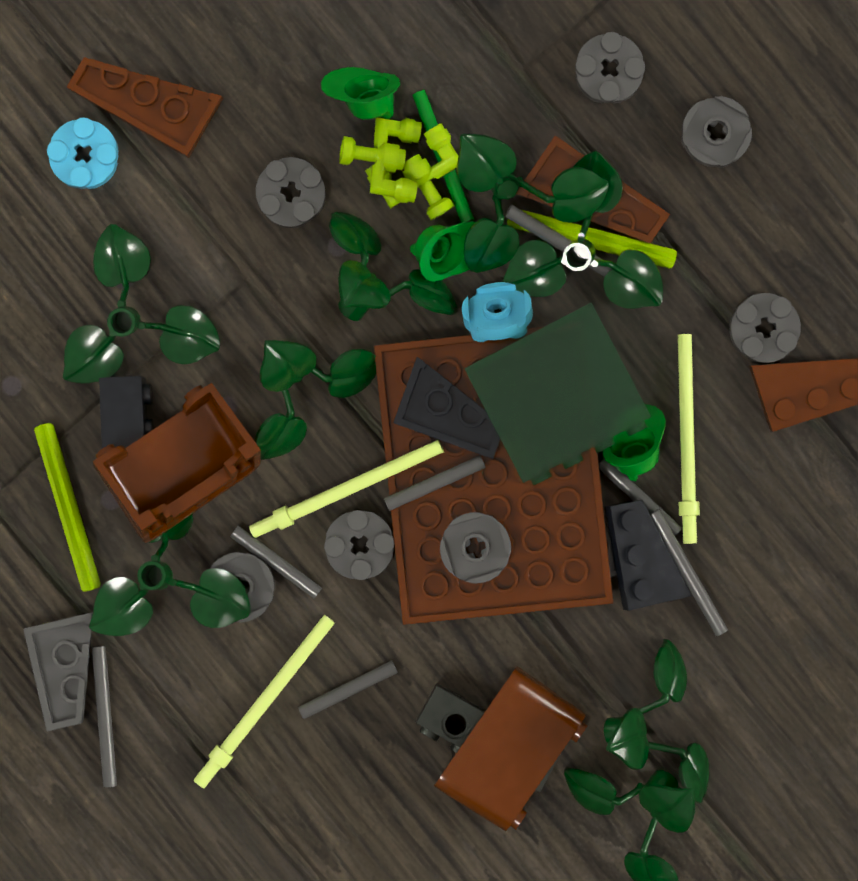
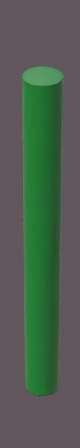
[412,90,474,223]

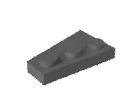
[24,612,93,731]

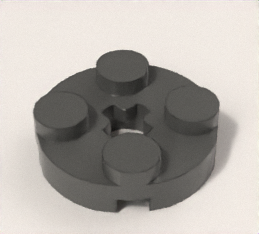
[575,32,645,104]
[681,96,752,168]
[256,157,326,228]
[729,293,801,363]
[324,510,394,580]
[440,512,511,583]
[210,552,275,623]

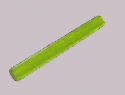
[507,209,677,268]
[34,423,101,592]

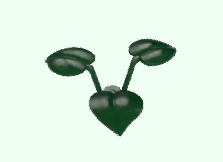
[457,134,609,273]
[502,151,663,309]
[329,212,458,321]
[63,224,221,383]
[254,340,377,460]
[89,514,251,636]
[604,639,709,803]
[564,767,695,881]

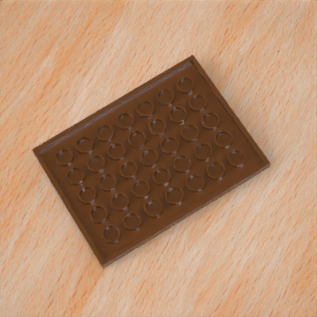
[374,322,613,625]

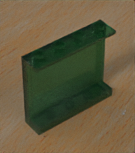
[464,303,651,486]

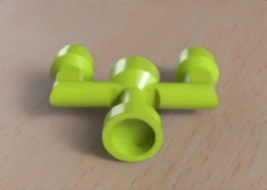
[339,117,422,203]
[365,123,459,220]

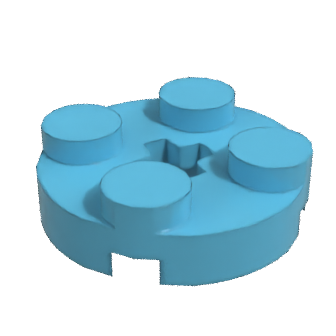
[47,118,119,189]
[462,282,533,342]

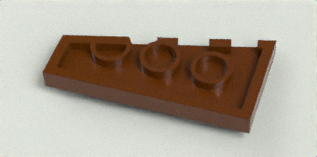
[67,57,223,158]
[516,136,670,243]
[749,358,858,432]

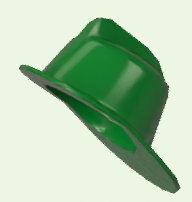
[321,67,400,120]
[410,221,475,282]
[603,404,666,481]

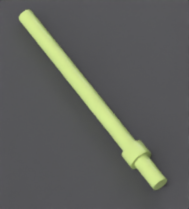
[678,334,700,544]
[249,439,444,538]
[194,614,335,788]

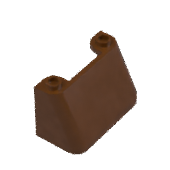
[93,382,261,543]
[434,666,588,831]

